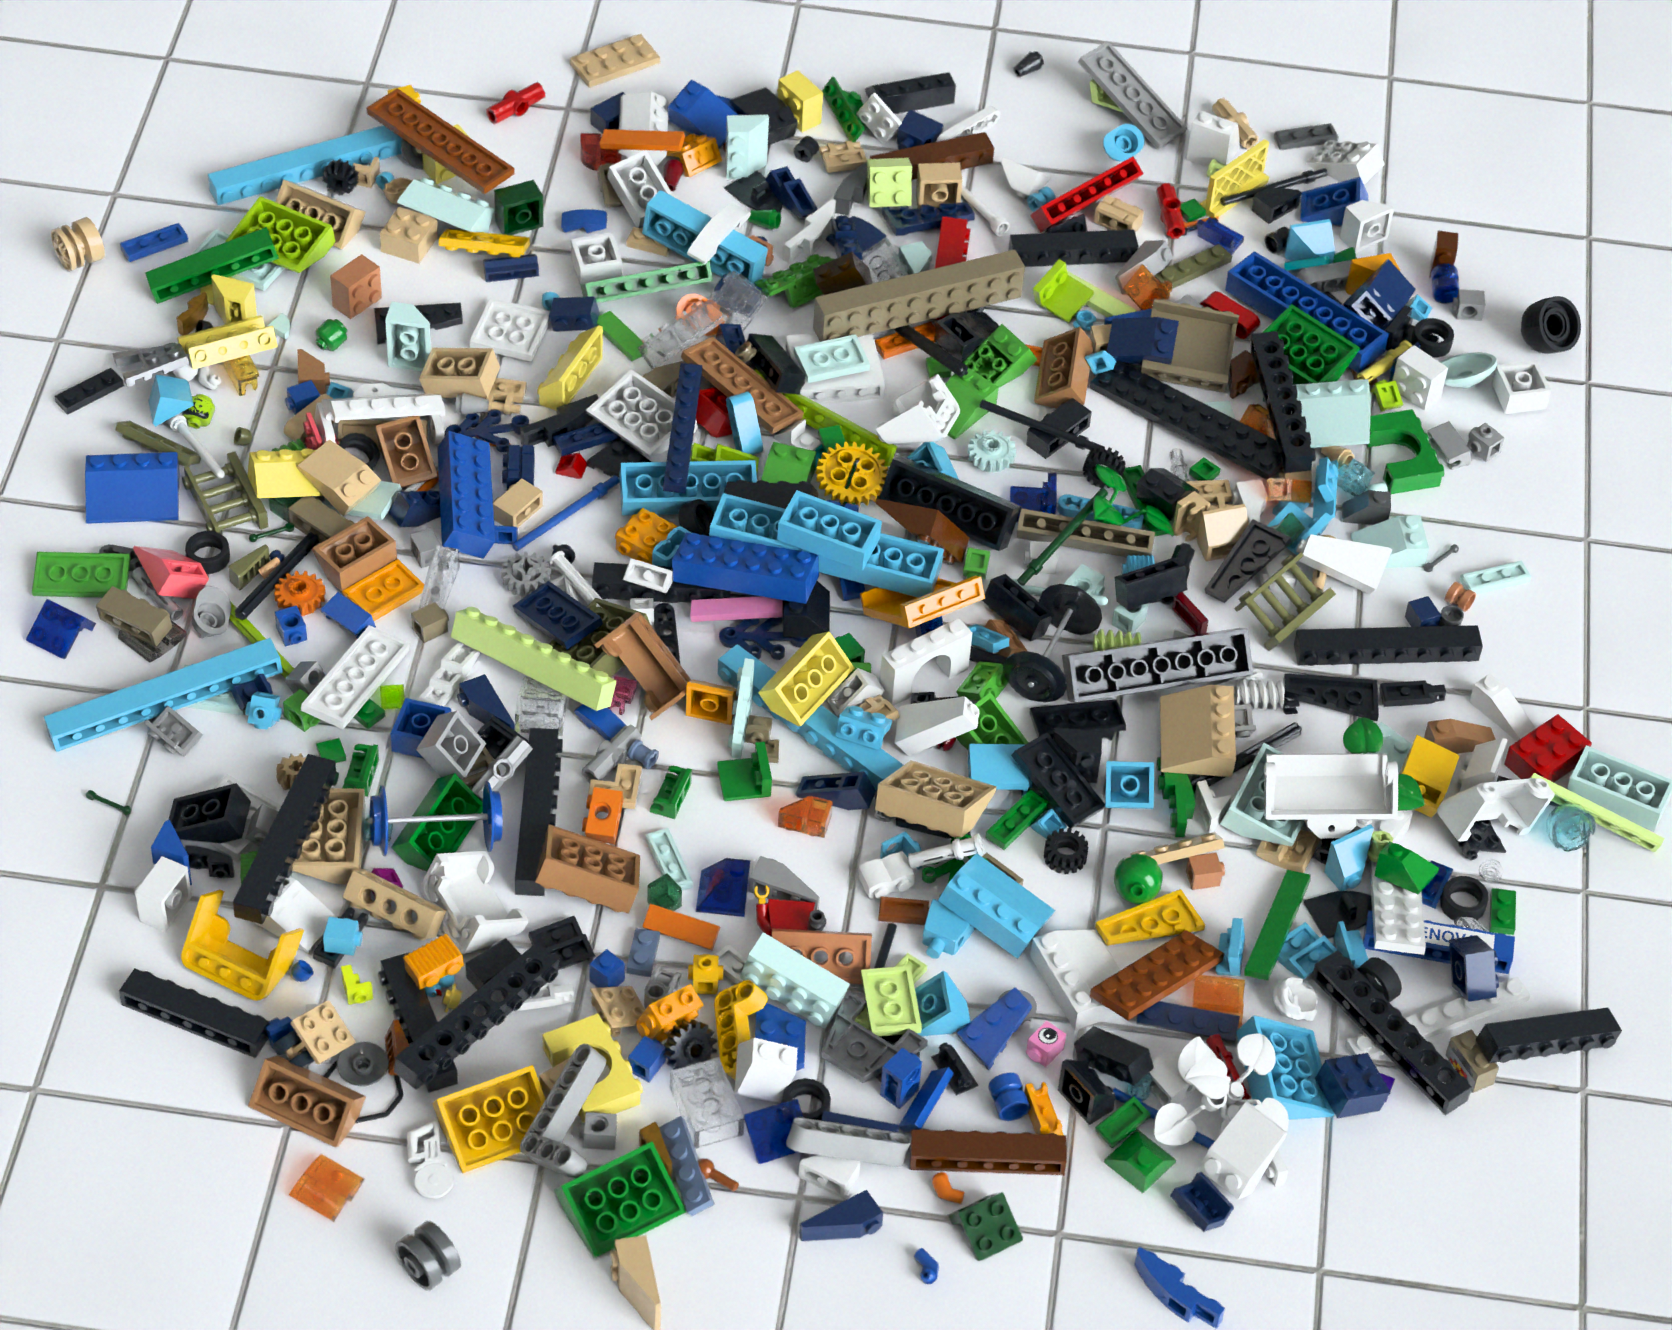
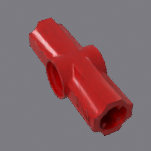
[486,82,545,124]
[1156,183,1185,239]

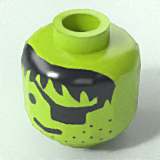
[183,394,215,429]

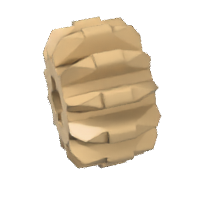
[276,753,306,790]

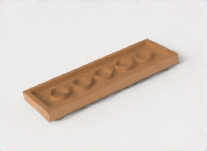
[680,336,804,434]

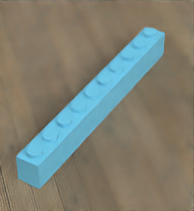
[208,125,403,205]
[44,638,283,752]
[717,644,903,791]

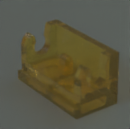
[224,355,259,396]

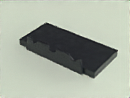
[1029,699,1126,741]

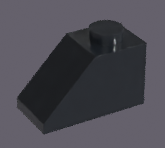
[1252,187,1301,224]

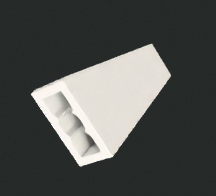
[1296,535,1392,594]
[895,696,979,756]

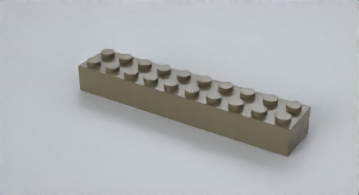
[813,250,1025,342]

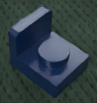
[231,674,273,711]

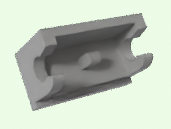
[1428,421,1471,470]

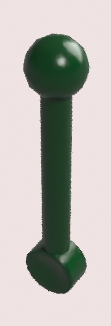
[249,523,294,542]
[86,790,132,815]

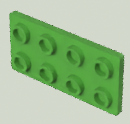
[755,254,834,308]

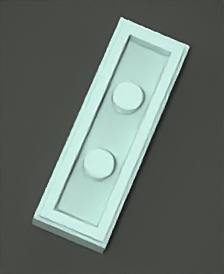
[1459,560,1531,594]
[645,828,693,894]

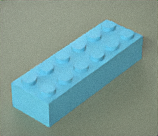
[642,190,768,285]
[619,460,757,516]

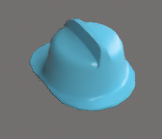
[1103,124,1144,162]

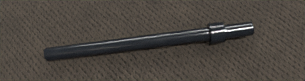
[1221,168,1328,206]
[980,400,1102,450]

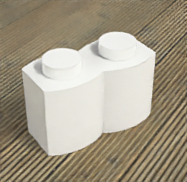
[858,852,915,899]

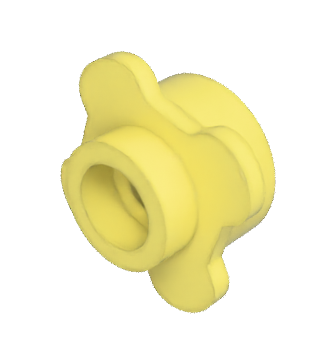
[442,983,462,1013]

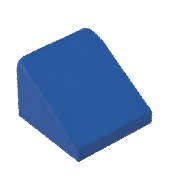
[494,525,518,544]

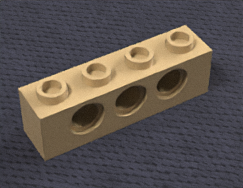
[342,869,446,941]

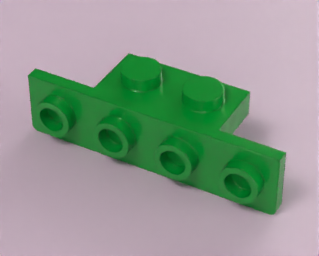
[822,76,865,142]

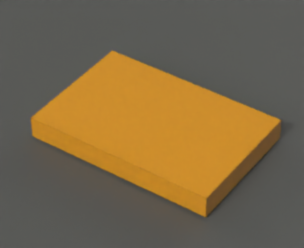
[342,559,426,621]

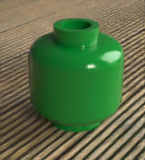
[315,319,348,351]

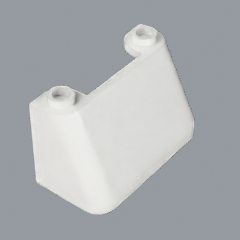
[876,374,960,444]
[1437,778,1555,841]
[421,851,529,954]

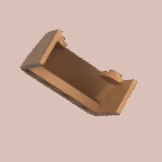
[594,612,691,720]

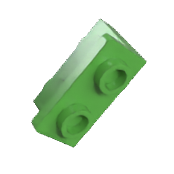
[956,661,1008,701]

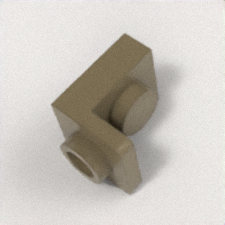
[745,715,773,744]

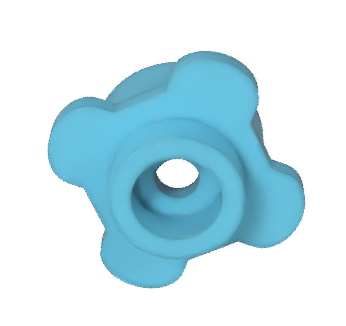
[1073,310,1096,331]

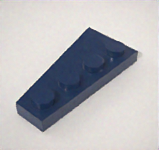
[882,202,975,236]

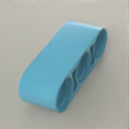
[726,391,763,455]

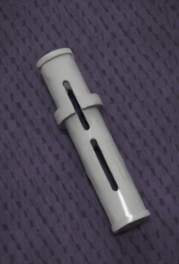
[131,567,183,621]

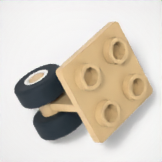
[273,1000,356,1068]

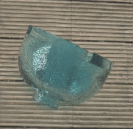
[1546,803,1596,852]

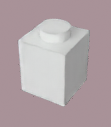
[1024,541,1058,574]

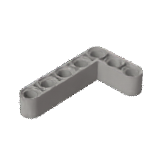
[520,1044,606,1178]

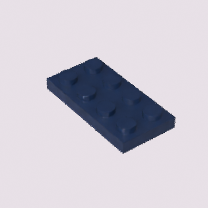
[513,581,603,649]

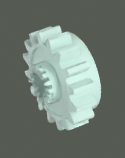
[967,430,1016,472]

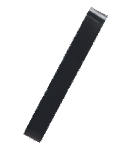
[654,603,680,664]

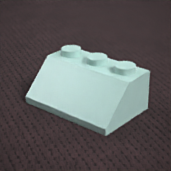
[725,115,769,179]
[385,302,431,371]

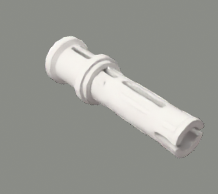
[908,834,984,869]

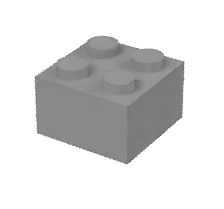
[416,711,486,779]

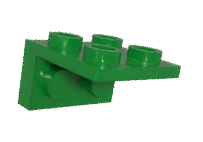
[717,742,772,801]

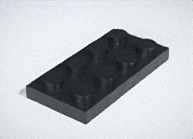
[1011,732,1105,829]

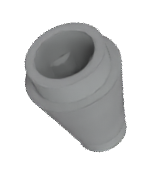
[456,393,489,415]

